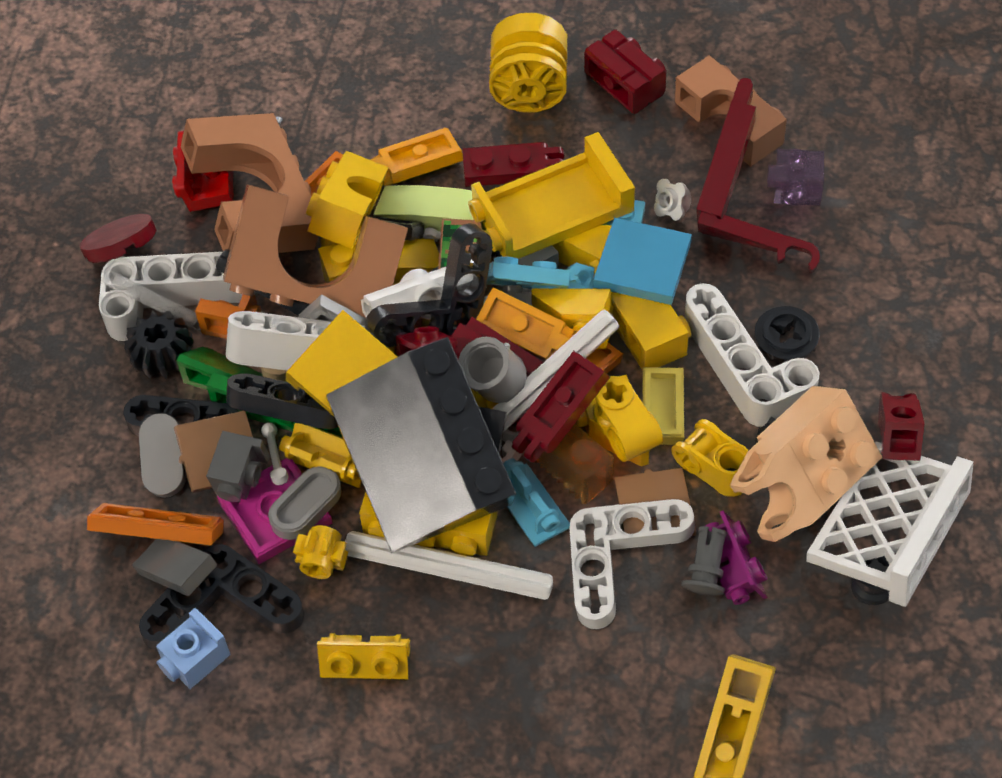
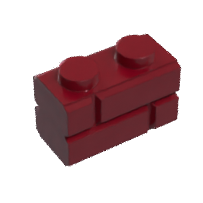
[584,29,667,114]

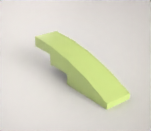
[373,185,486,231]

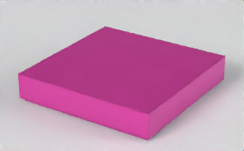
[217,458,333,565]

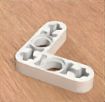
[569,499,695,629]

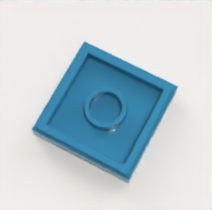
[593,217,692,305]

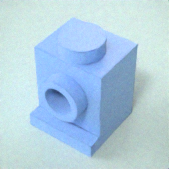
[156,608,231,689]

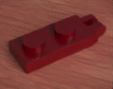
[462,142,565,187]
[511,350,610,462]

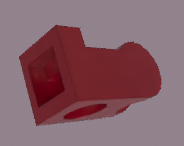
[878,392,925,461]

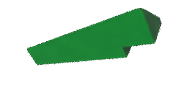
[176,347,343,438]

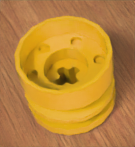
[489,13,567,112]

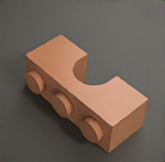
[675,55,787,167]

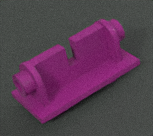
[706,510,768,605]

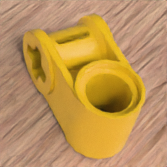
[593,376,663,462]
[671,419,750,497]

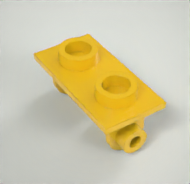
[279,423,361,488]
[317,633,410,679]

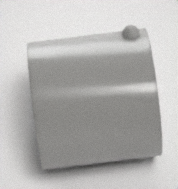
[458,336,527,403]

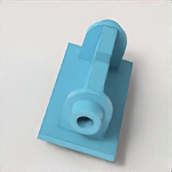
[503,458,570,547]

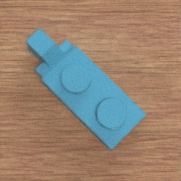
[486,257,594,289]

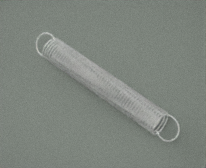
[101,270,200,330]

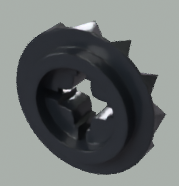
[754,306,820,362]

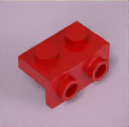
[172,130,233,212]

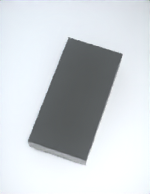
[132,539,217,596]

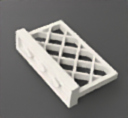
[807,442,974,607]

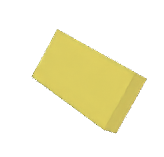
[642,367,684,445]

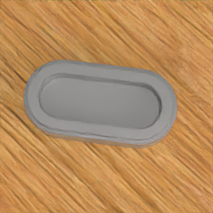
[139,414,186,498]
[268,466,341,540]

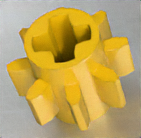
[293,525,348,579]

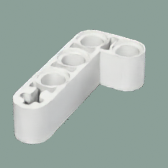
[99,252,259,341]
[685,283,820,427]
[226,311,388,370]

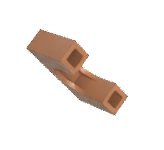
[181,113,318,253]
[223,184,408,318]

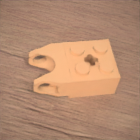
[730,386,882,542]

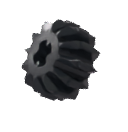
[124,310,194,379]

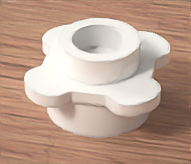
[654,179,691,221]

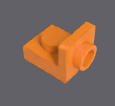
[195,292,262,339]

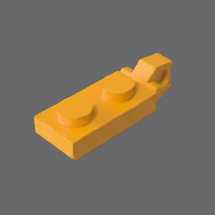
[371,127,463,186]
[476,288,575,361]

